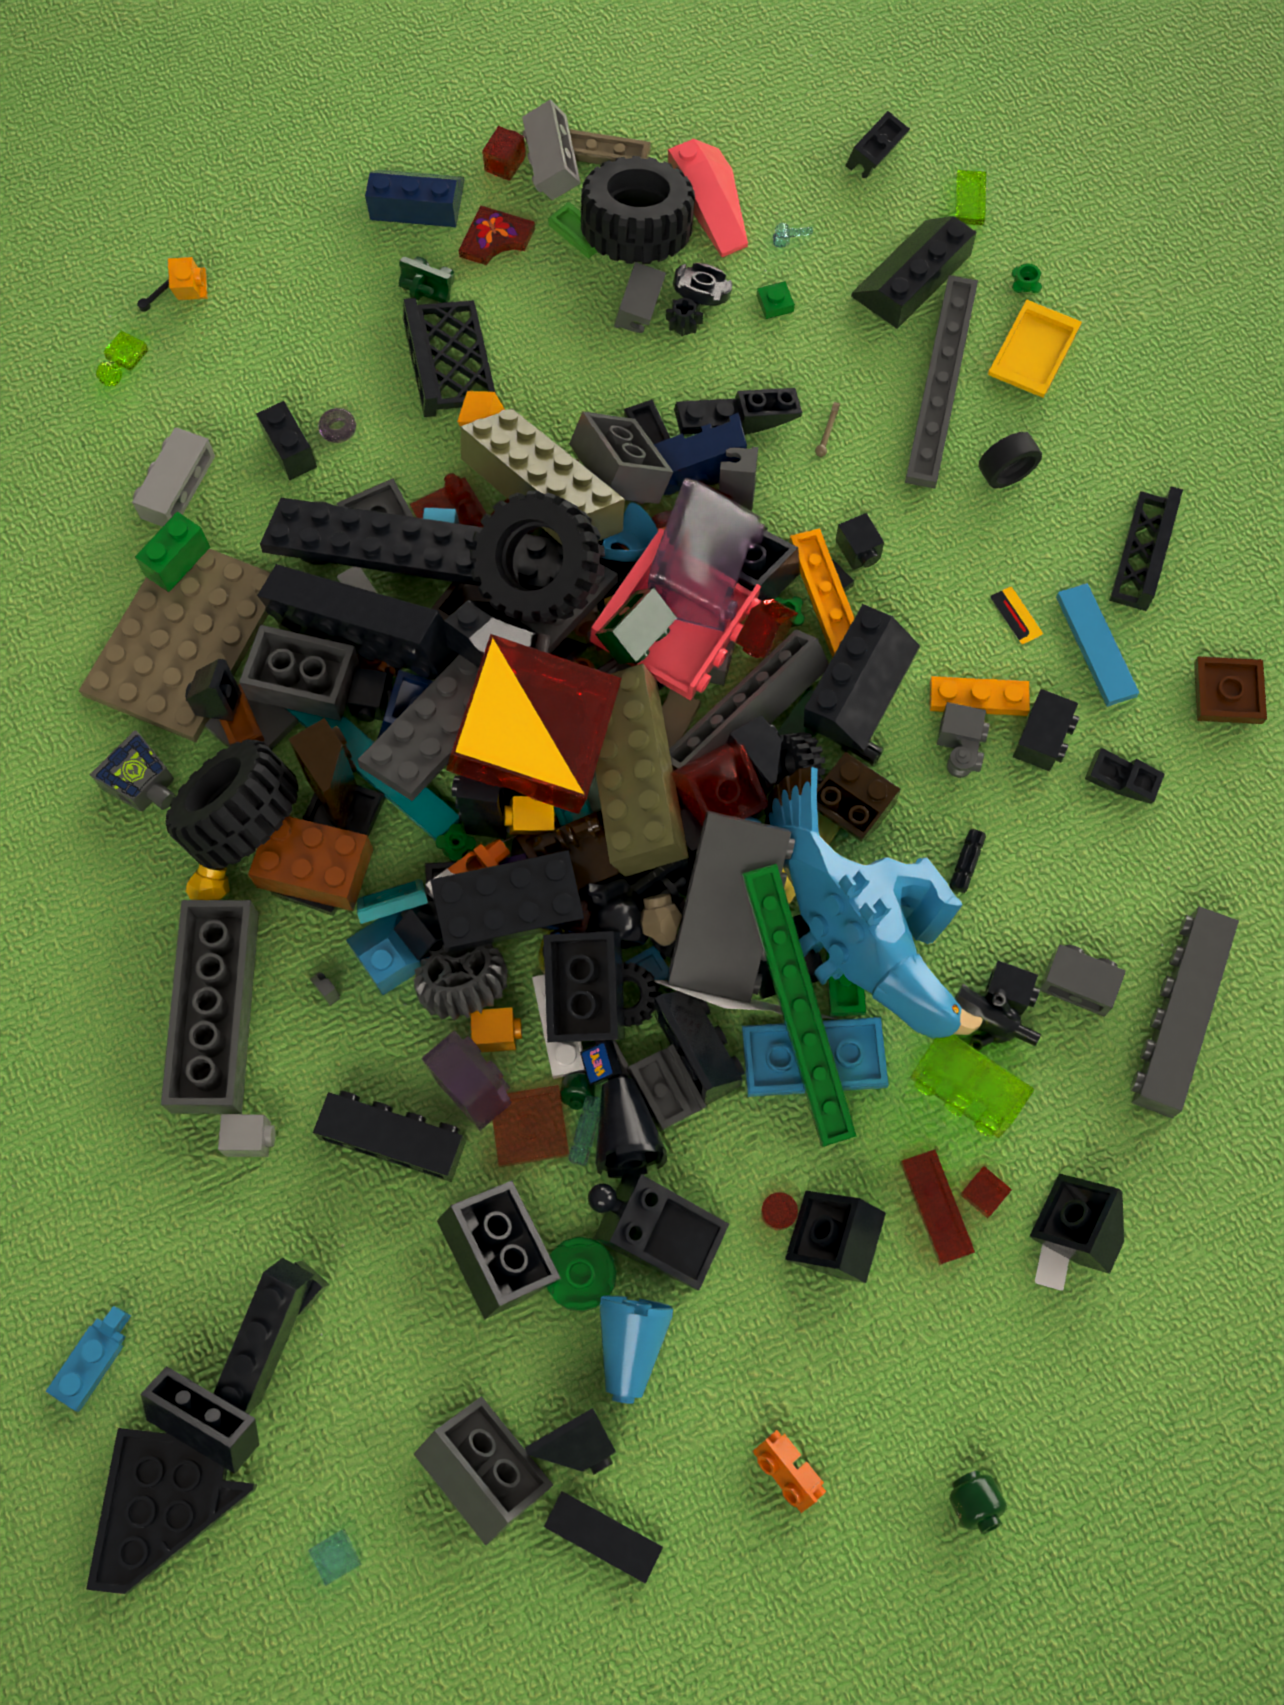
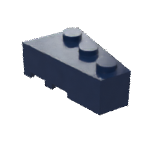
[654,413,747,495]

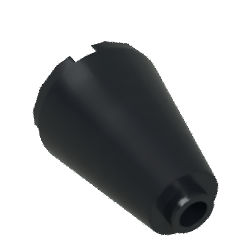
[595,1074,667,1178]

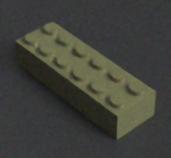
[460,409,625,545]
[582,663,689,877]

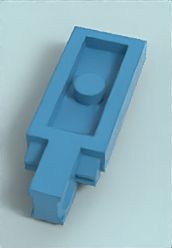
[46,1306,131,1412]

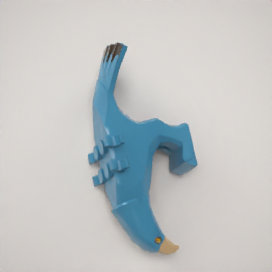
[764,767,982,1038]

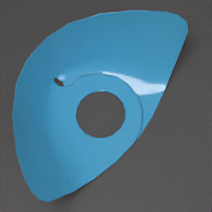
[602,502,658,562]

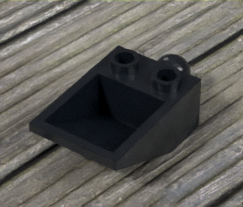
[588,1173,729,1290]

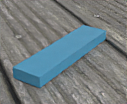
[1056,583,1139,707]

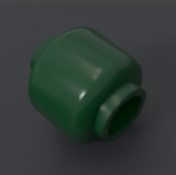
[949,1471,1007,1534]

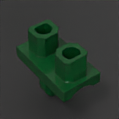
[399,256,454,303]

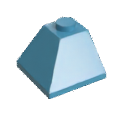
[346,911,429,995]

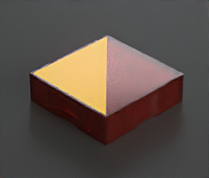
[446,634,622,814]

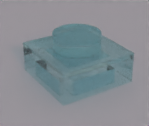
[308,1529,362,1586]

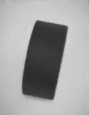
[978,432,1042,488]

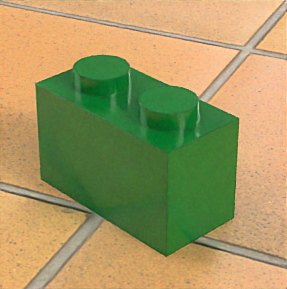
[135,511,210,592]

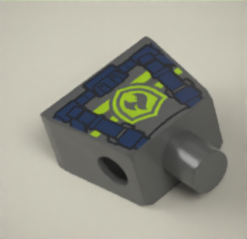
[89,730,176,811]

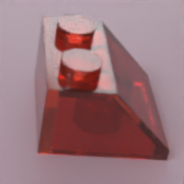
[671,743,770,826]

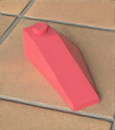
[668,139,748,257]

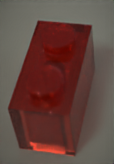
[735,598,798,658]

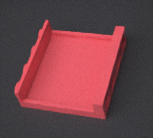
[590,528,761,701]

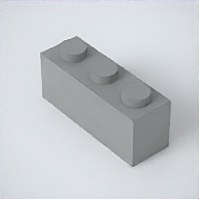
[522,99,581,200]
[132,427,215,527]

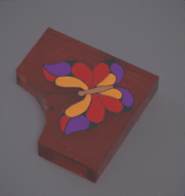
[458,206,535,265]

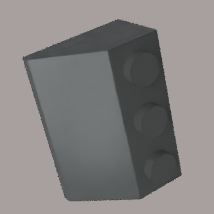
[414,1396,553,1545]

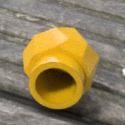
[185,864,230,900]

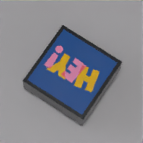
[580,1040,622,1086]

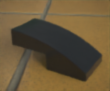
[1085,747,1165,804]

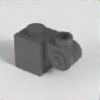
[937,702,990,778]

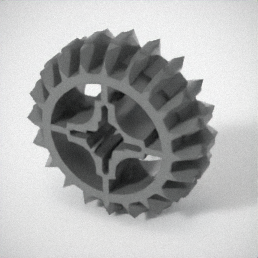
[414,944,508,1021]

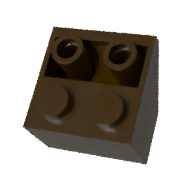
[817,752,901,842]

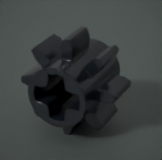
[666,298,703,336]

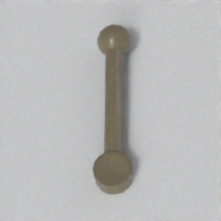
[815,402,840,457]

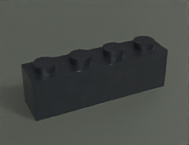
[313,1091,466,1182]
[213,1258,315,1414]

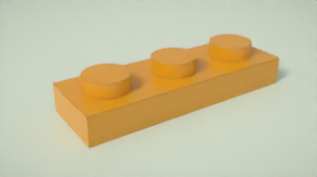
[930,676,1030,716]

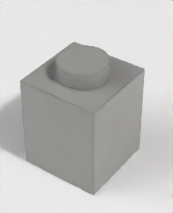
[218,1114,276,1157]

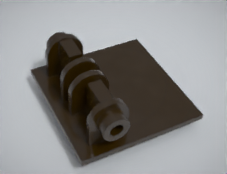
[533,812,620,891]

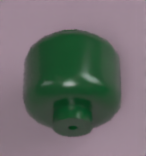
[560,1072,596,1110]

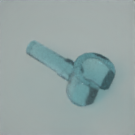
[773,223,813,248]

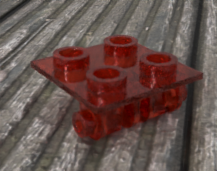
[410,473,487,527]

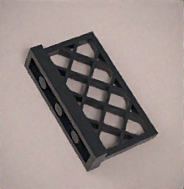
[403,298,496,417]

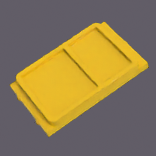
[988,299,1082,398]

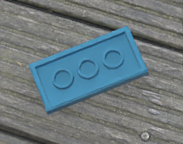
[742,1017,889,1097]

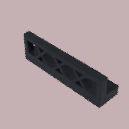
[1109,486,1183,611]

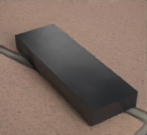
[544,1491,663,1584]

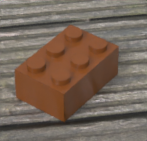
[248,816,374,911]

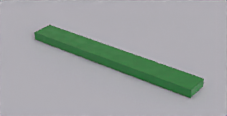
[741,864,856,1147]

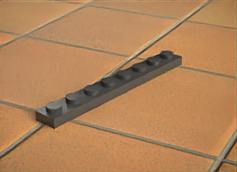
[905,275,978,489]

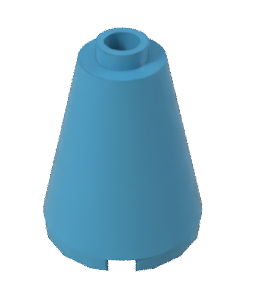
[599,1295,673,1404]

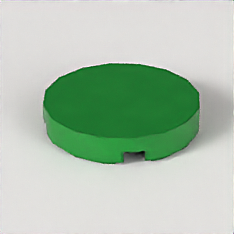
[547,1237,617,1312]

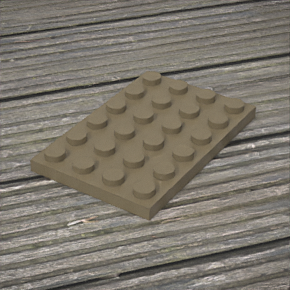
[79,548,271,742]

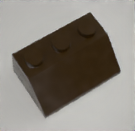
[289,718,357,829]

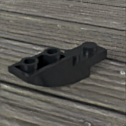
[674,388,803,435]

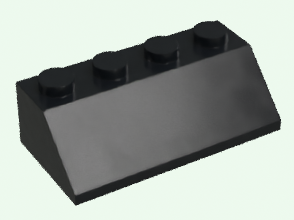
[851,216,977,329]
[803,604,920,753]

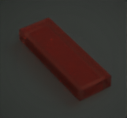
[900,1149,975,1266]

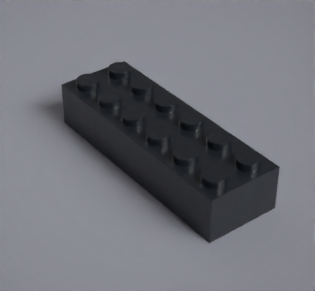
[257,564,457,678]

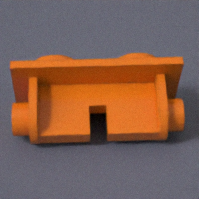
[752,1430,826,1513]

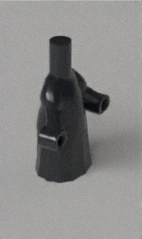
[954,983,1041,1052]

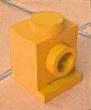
[168,257,208,300]

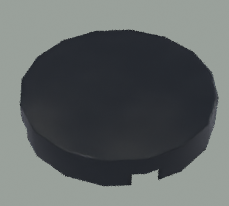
[673,263,732,306]

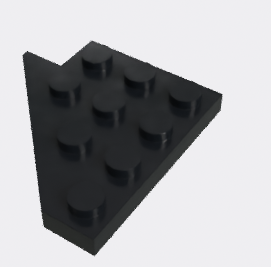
[86,1428,257,1594]

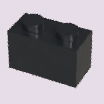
[256,401,317,481]
[1013,689,1079,772]

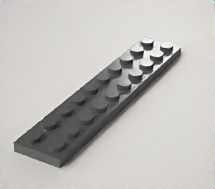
[358,563,618,801]

